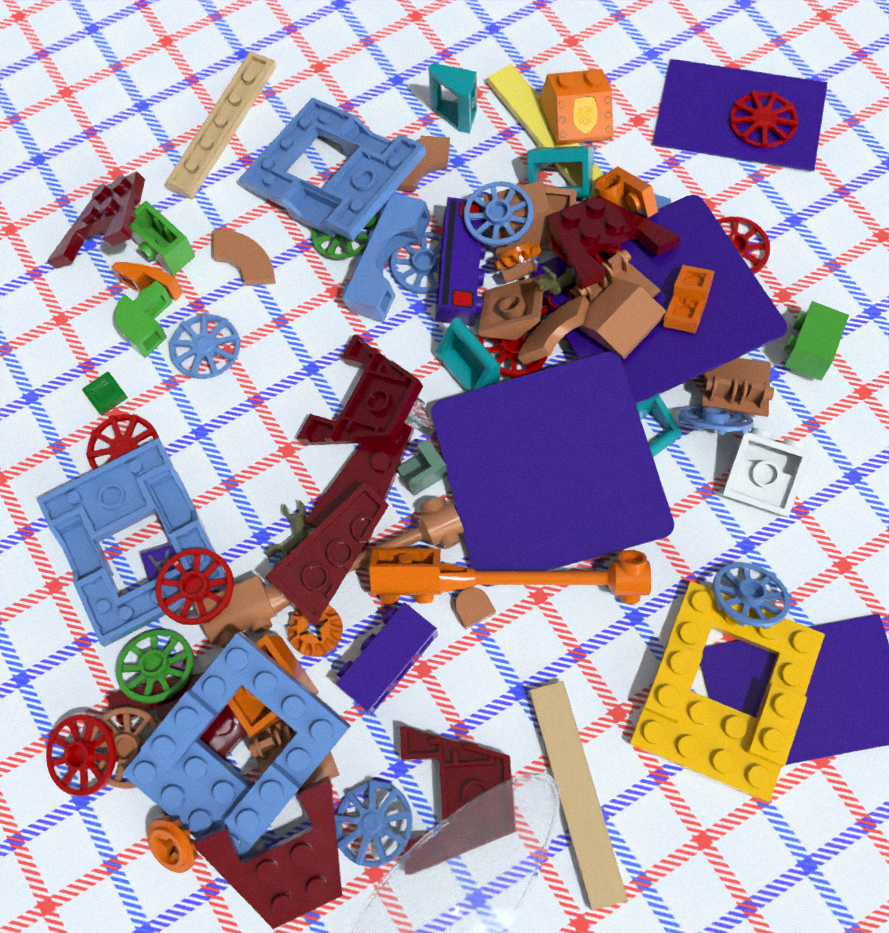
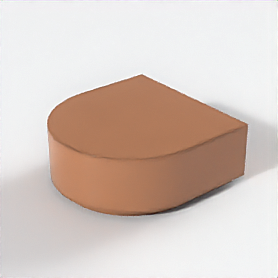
[501,259,537,283]
[456,587,496,629]

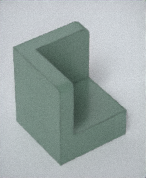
[398,439,447,496]

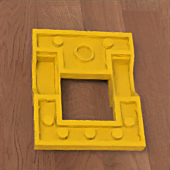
[629,581,825,803]

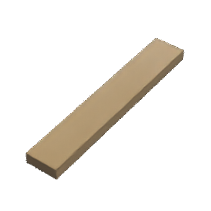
[164,51,277,200]
[529,681,628,911]

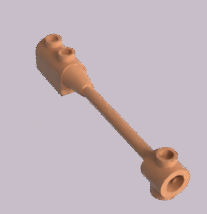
[194,497,464,648]

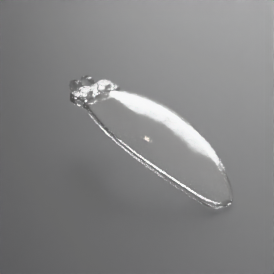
[346,773,560,933]

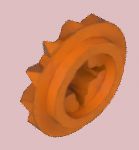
[492,242,542,271]
[287,604,343,657]
[147,815,199,873]

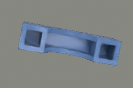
[343,193,431,322]

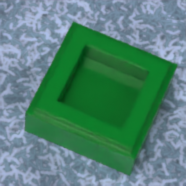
[82,371,128,416]

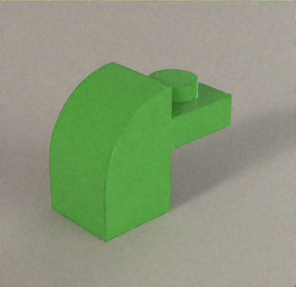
[115,280,173,358]

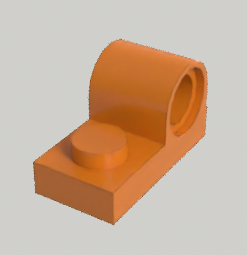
[594,166,658,218]

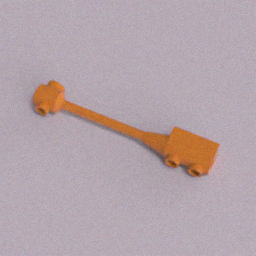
[369,548,651,604]

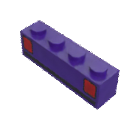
[434,197,487,326]

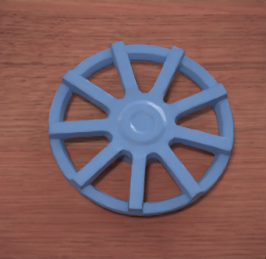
[464,181,534,248]
[390,232,442,294]
[169,313,240,379]
[677,405,754,435]
[711,563,790,630]
[335,781,413,867]

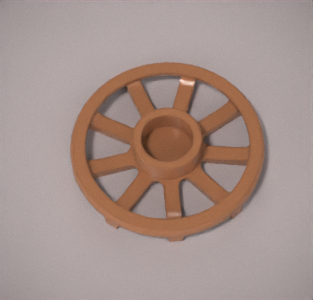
[91,706,160,789]

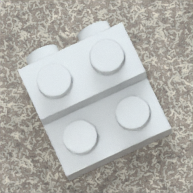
[722,427,811,517]

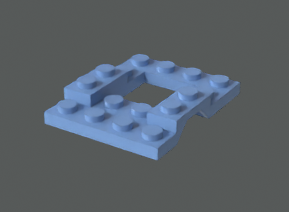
[239,97,427,241]
[37,438,226,647]
[122,631,351,858]

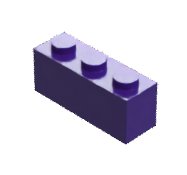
[336,602,438,716]

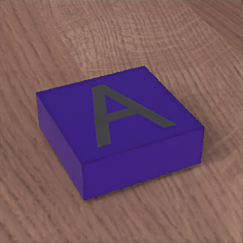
[141,544,182,582]

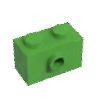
[128,201,196,275]
[783,301,849,381]

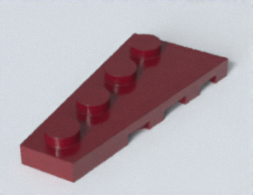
[304,422,415,547]
[265,481,389,627]

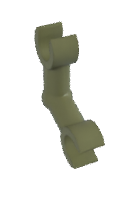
[532,266,576,295]
[266,500,309,567]

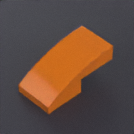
[111,262,183,301]
[663,265,715,334]

